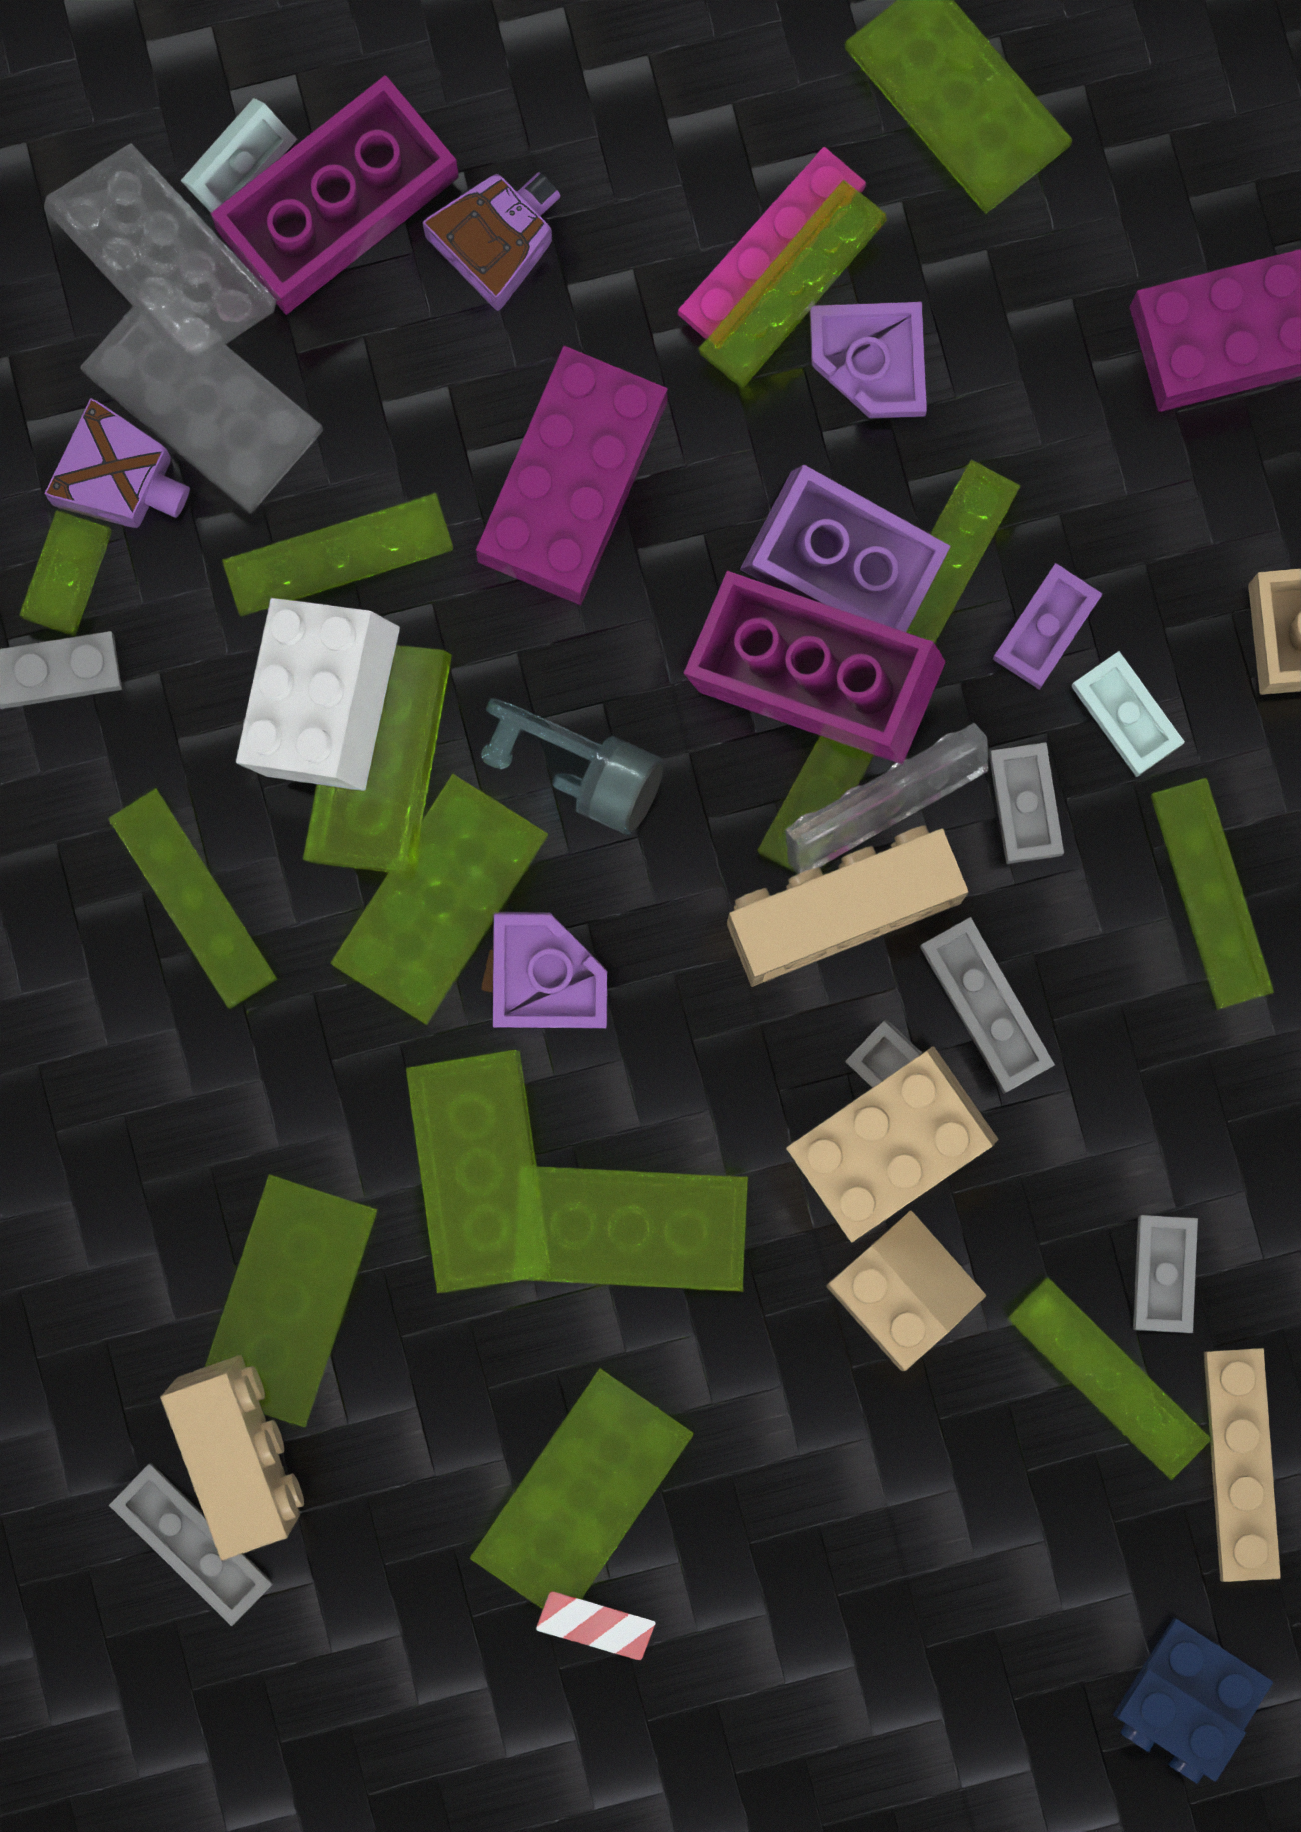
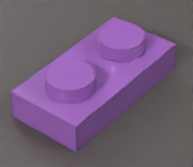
[993,563,1102,690]

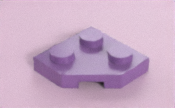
[809,302,927,418]
[493,912,607,1028]

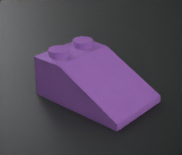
[740,465,951,632]

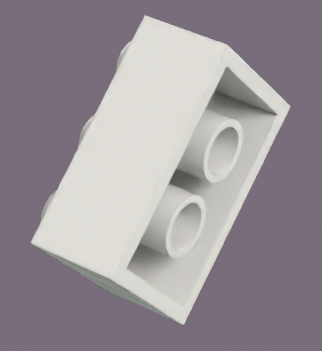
[236,598,400,791]

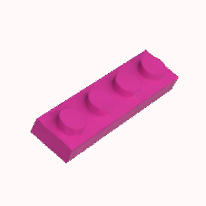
[678,147,866,351]

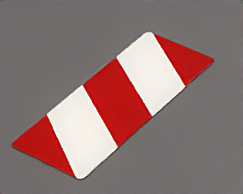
[536,1591,655,1660]

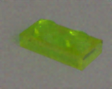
[19,510,112,636]

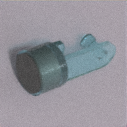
[481,698,663,835]

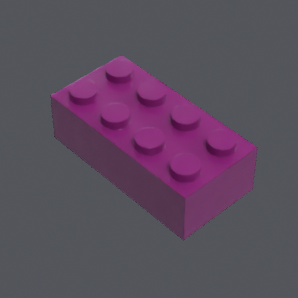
[210,75,459,315]
[1130,249,1301,412]
[476,346,668,605]
[684,571,946,765]

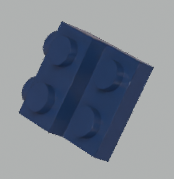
[1113,1618,1274,1784]

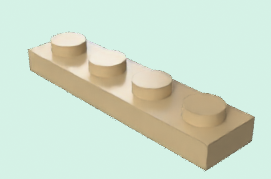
[1204,1348,1281,1582]

